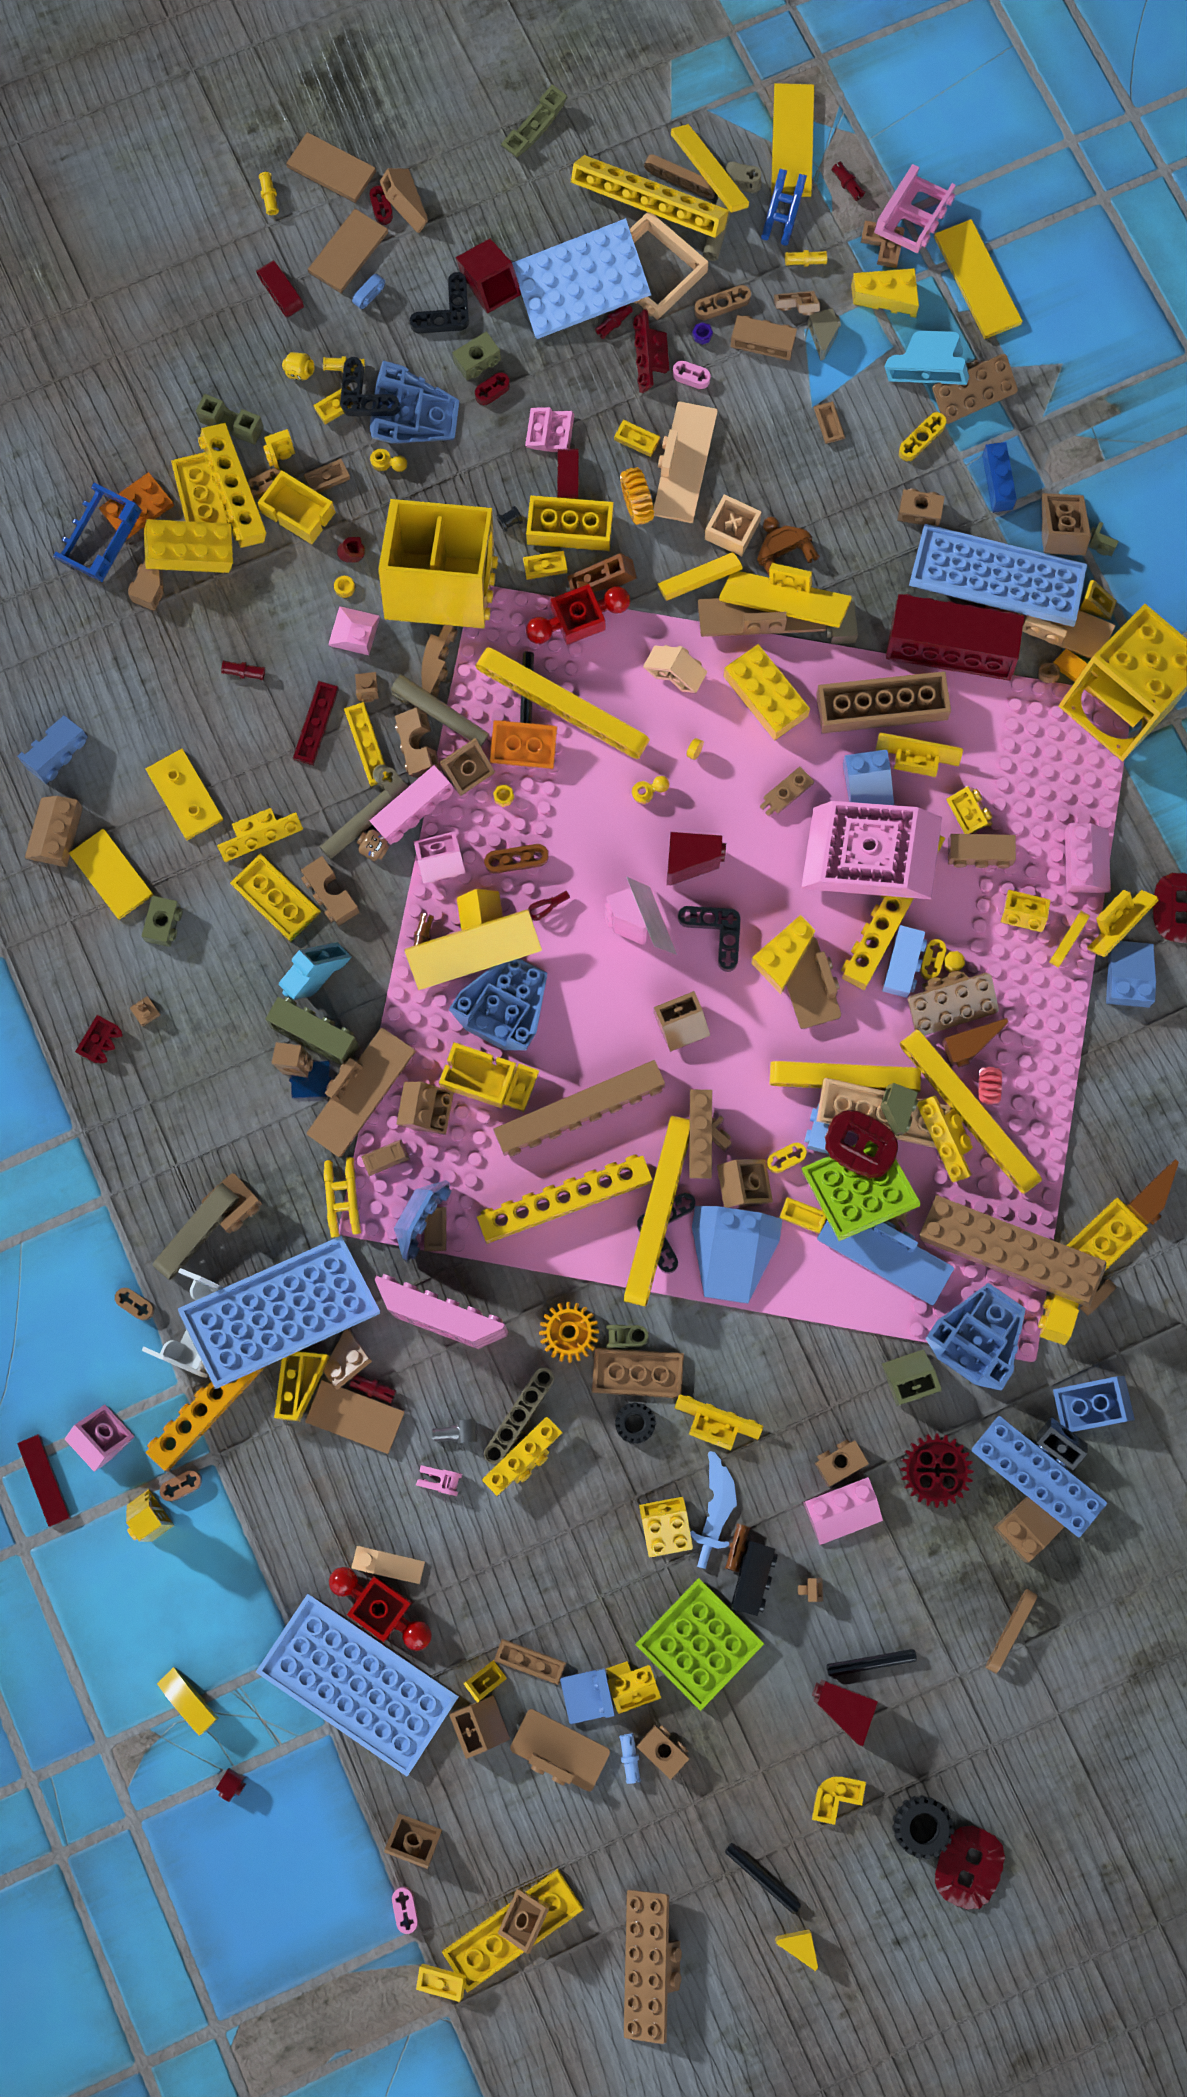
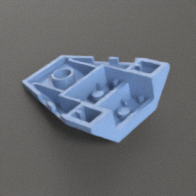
[369,361,459,444]
[692,1206,783,1304]
[926,1283,1026,1390]

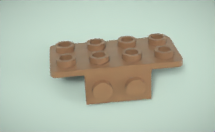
[932,354,1018,424]
[786,937,841,1029]
[908,971,999,1036]
[510,1709,610,1791]

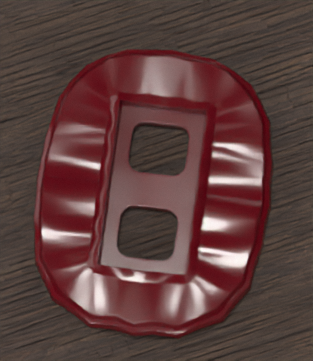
[1153,872,1187,943]
[825,1110,898,1178]
[935,1826,1005,1910]

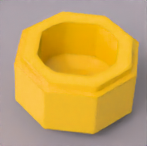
[493,784,514,807]
[943,951,965,973]

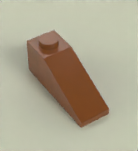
[567,553,637,592]
[942,1018,1008,1068]
[1127,1159,1179,1225]

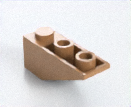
[380,168,428,233]
[128,561,164,611]

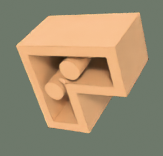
[643,645,707,693]

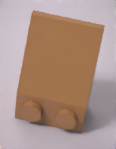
[1042,493,1091,555]
[993,1496,1065,1563]

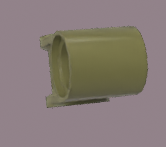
[606,1325,649,1349]

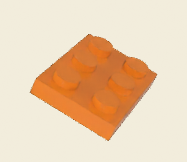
[99,472,174,540]
[490,720,558,769]

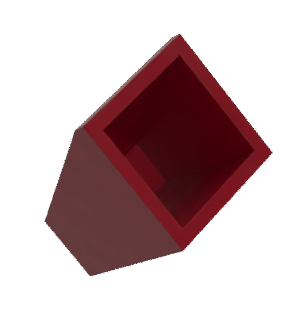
[455,238,522,314]
[667,832,726,886]
[812,1679,878,1747]

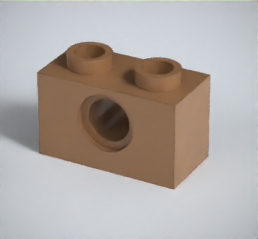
[897,489,945,527]
[272,1042,313,1077]
[814,1439,869,1487]
[636,1725,689,1780]

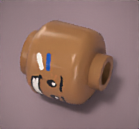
[357,829,390,861]

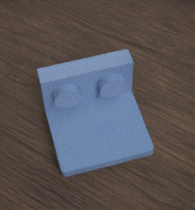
[560,1668,615,1724]

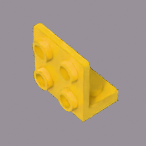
[639,1497,693,1557]

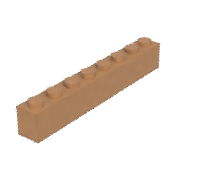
[493,1060,665,1157]

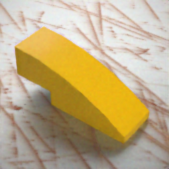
[157,1667,219,1736]

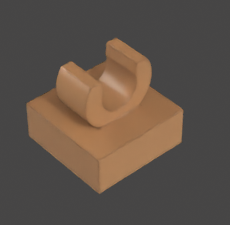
[130,996,160,1027]
[798,1578,823,1602]

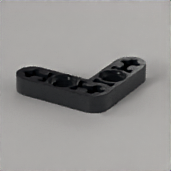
[409,272,469,333]
[340,357,401,416]
[678,906,740,972]
[637,1193,696,1274]

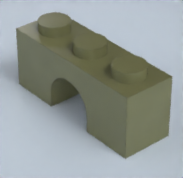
[196,393,264,445]

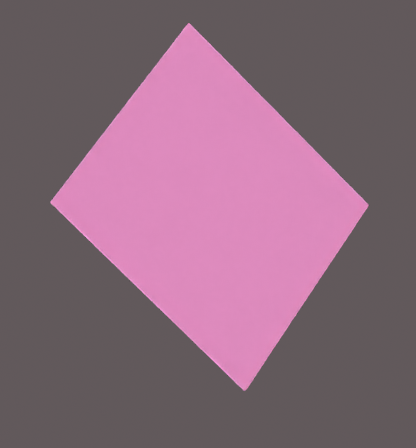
[339,586,1130,1362]

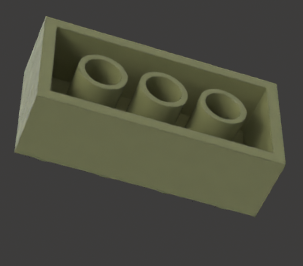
[265,997,359,1065]

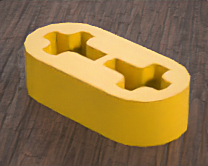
[920,939,946,980]
[767,1143,807,1174]

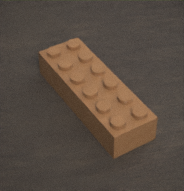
[816,671,951,734]

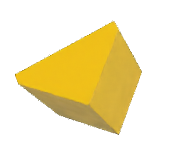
[457,889,503,930]

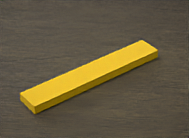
[671,124,749,213]

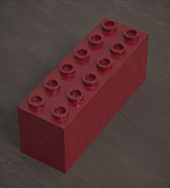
[886,594,1024,681]

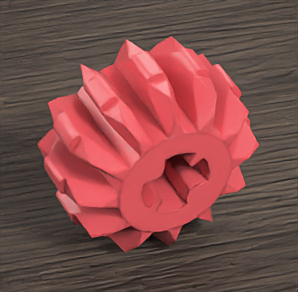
[978,1067,1002,1104]

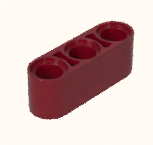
[256,260,304,318]
[557,449,579,499]

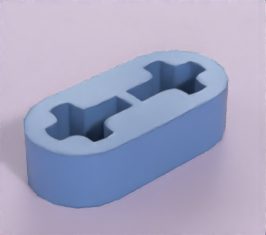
[352,274,385,309]

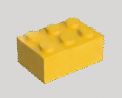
[258,470,336,545]
[439,1042,517,1108]

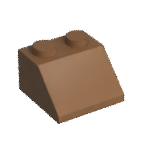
[717,1159,773,1208]

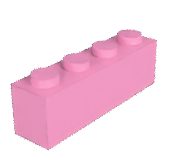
[370,765,455,845]

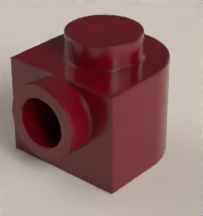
[337,537,365,563]
[216,1768,246,1802]

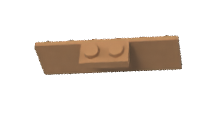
[698,598,827,637]
[306,1028,416,1157]
[624,1890,682,2044]

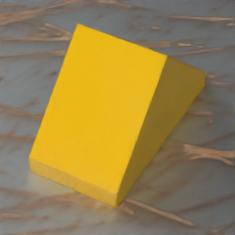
[1079,580,1117,619]
[464,1660,507,1702]
[775,1929,818,1971]

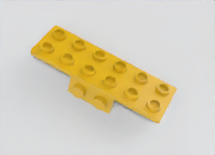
[719,563,852,628]

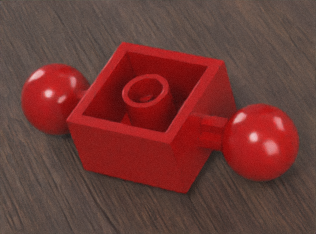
[526,584,630,645]
[329,1567,432,1651]

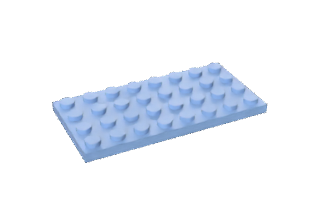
[909,524,1087,627]
[178,1236,380,1389]
[256,1593,459,1776]

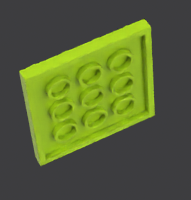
[801,1141,920,1241]
[635,1578,764,1711]

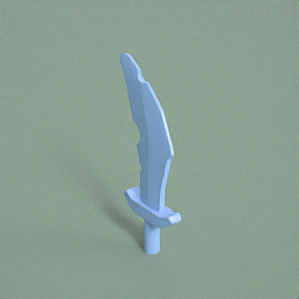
[690,1451,737,1569]

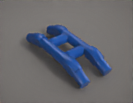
[761,168,807,246]

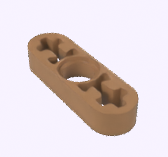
[694,285,751,320]

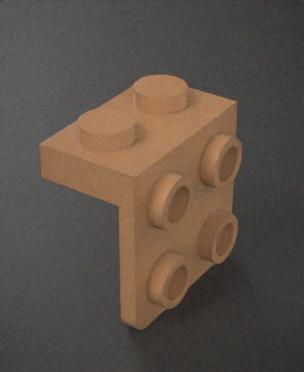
[202,1173,262,1234]

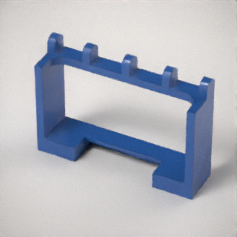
[53,483,142,582]

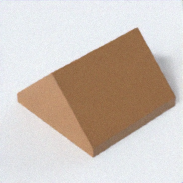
[440,738,495,796]
[384,1813,442,1869]
[498,1889,550,1954]

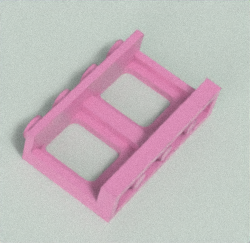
[874,164,956,254]

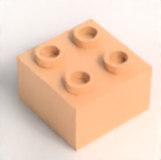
[705,494,762,557]

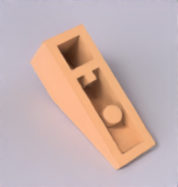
[352,1546,425,1584]

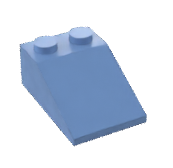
[843,750,894,805]
[1106,941,1156,1008]
[1053,1376,1135,1432]

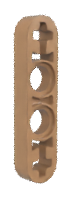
[644,155,716,199]
[985,1589,1038,1674]

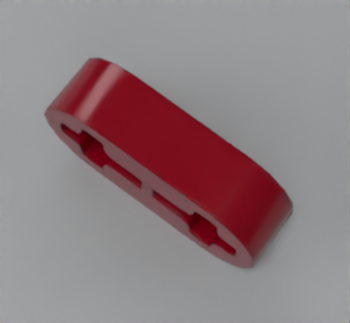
[370,186,393,225]
[475,373,510,405]

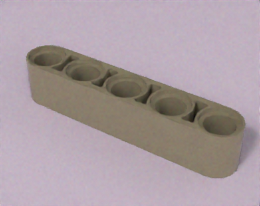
[152,1183,240,1280]
[484,1368,554,1465]

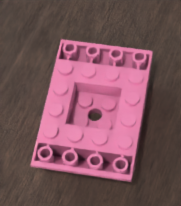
[802,801,942,900]
[375,1274,508,1349]

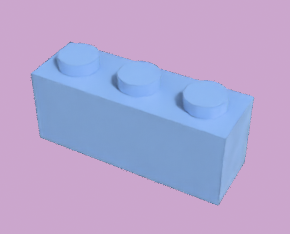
[882,925,927,998]

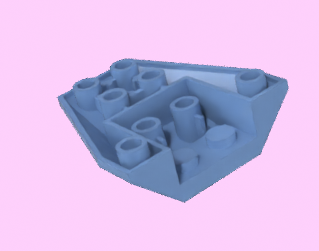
[449,958,547,1050]
[394,1180,452,1263]

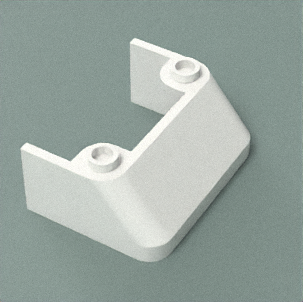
[142,1268,224,1378]

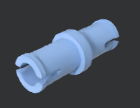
[619,1733,641,1784]

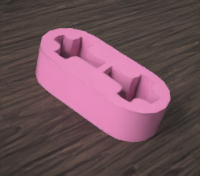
[673,361,711,389]
[392,1887,418,1934]

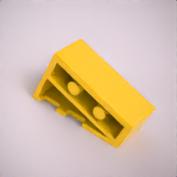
[851,268,919,318]
[1038,1292,1079,1345]
[126,1489,174,1542]

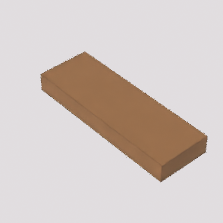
[494,1639,566,1685]

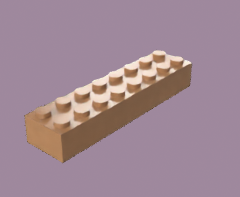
[919,1195,1106,1308]

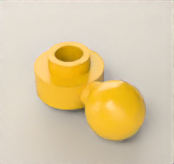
[370,449,407,472]
[632,776,670,804]

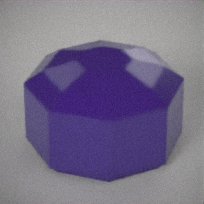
[692,322,713,345]

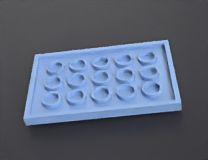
[512,218,651,339]

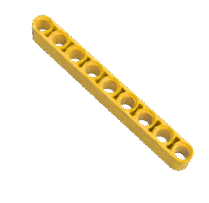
[475,647,650,759]
[899,1030,1042,1194]
[624,1116,690,1307]

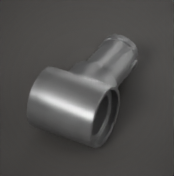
[432,1419,477,1444]

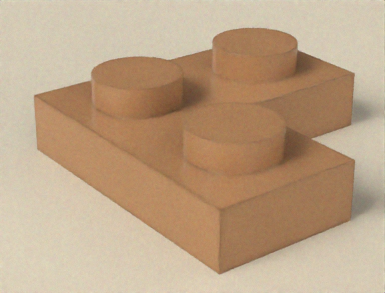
[861,220,905,268]
[774,291,820,315]

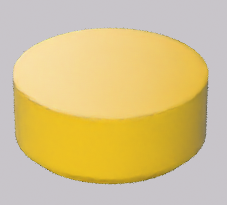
[334,576,355,598]
[686,738,704,760]

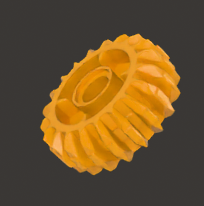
[620,467,654,525]
[539,1302,599,1363]

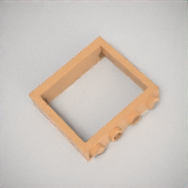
[630,212,708,320]

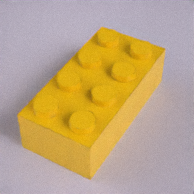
[526,495,613,551]
[144,519,233,573]
[723,644,810,741]

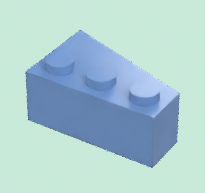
[17,716,87,784]

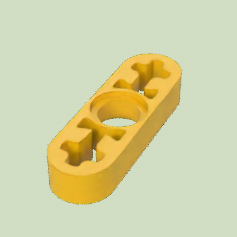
[899,412,946,461]
[1049,910,1090,968]

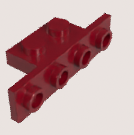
[633,309,670,393]

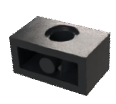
[1037,1417,1088,1470]

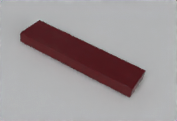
[293,681,339,766]
[17,1434,71,1527]

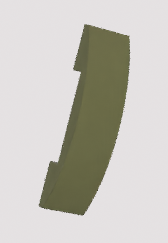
[501,85,568,157]

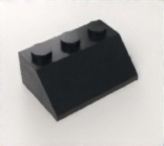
[730,1541,778,1616]

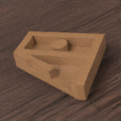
[323,1329,372,1390]

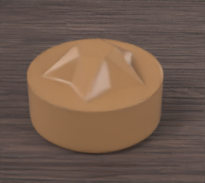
[1038,663,1060,683]

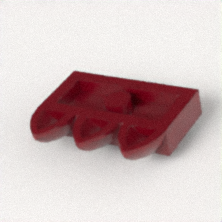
[75,1015,123,1064]

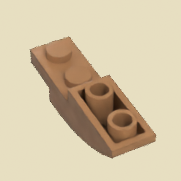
[421,625,458,698]

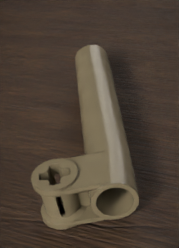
[703,162,762,261]
[391,674,489,747]
[320,764,409,860]

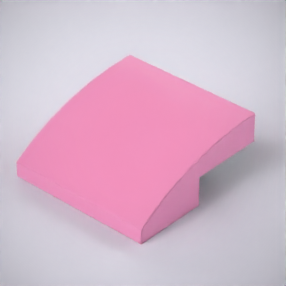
[525,407,574,452]

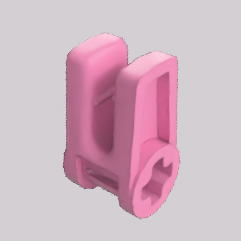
[416,1465,462,1496]

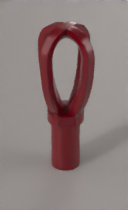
[528,891,570,921]

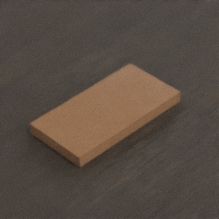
[286,132,376,203]
[308,209,388,293]
[592,1348,684,1398]
[305,1380,405,1454]

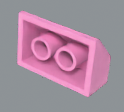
[1065,823,1111,893]
[604,888,647,945]
[803,1477,883,1545]

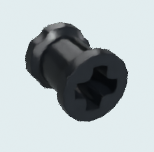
[496,506,523,532]

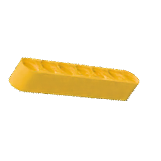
[769,1061,921,1092]

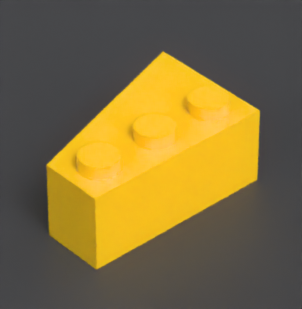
[751,915,815,994]
[274,1352,330,1422]

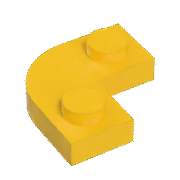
[812,1776,866,1825]

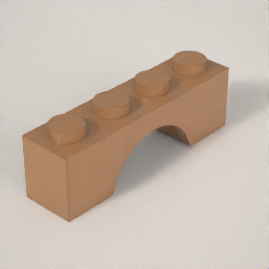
[689,1089,712,1179]

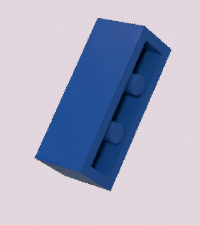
[982,442,1017,513]

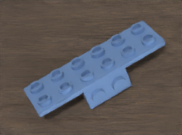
[817,1220,954,1306]
[971,1416,1107,1537]

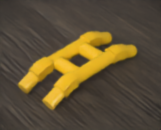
[324,1157,361,1237]

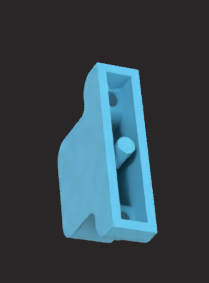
[884,331,969,385]
[278,942,352,1000]

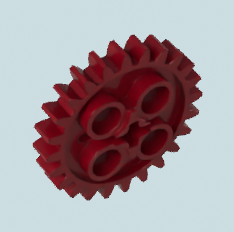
[899,1433,974,1508]

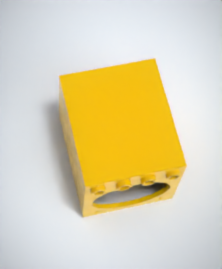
[378,499,498,629]
[1058,604,1187,762]

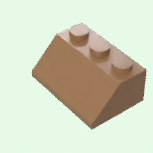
[25,796,83,867]

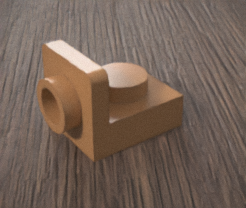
[355,672,379,702]
[712,1116,732,1152]

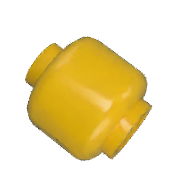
[282,352,314,381]

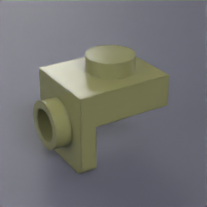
[1089,522,1119,557]

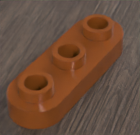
[484,844,548,874]

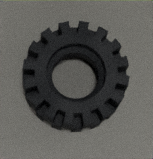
[615,1402,656,1444]

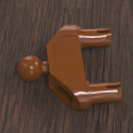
[757,516,820,575]

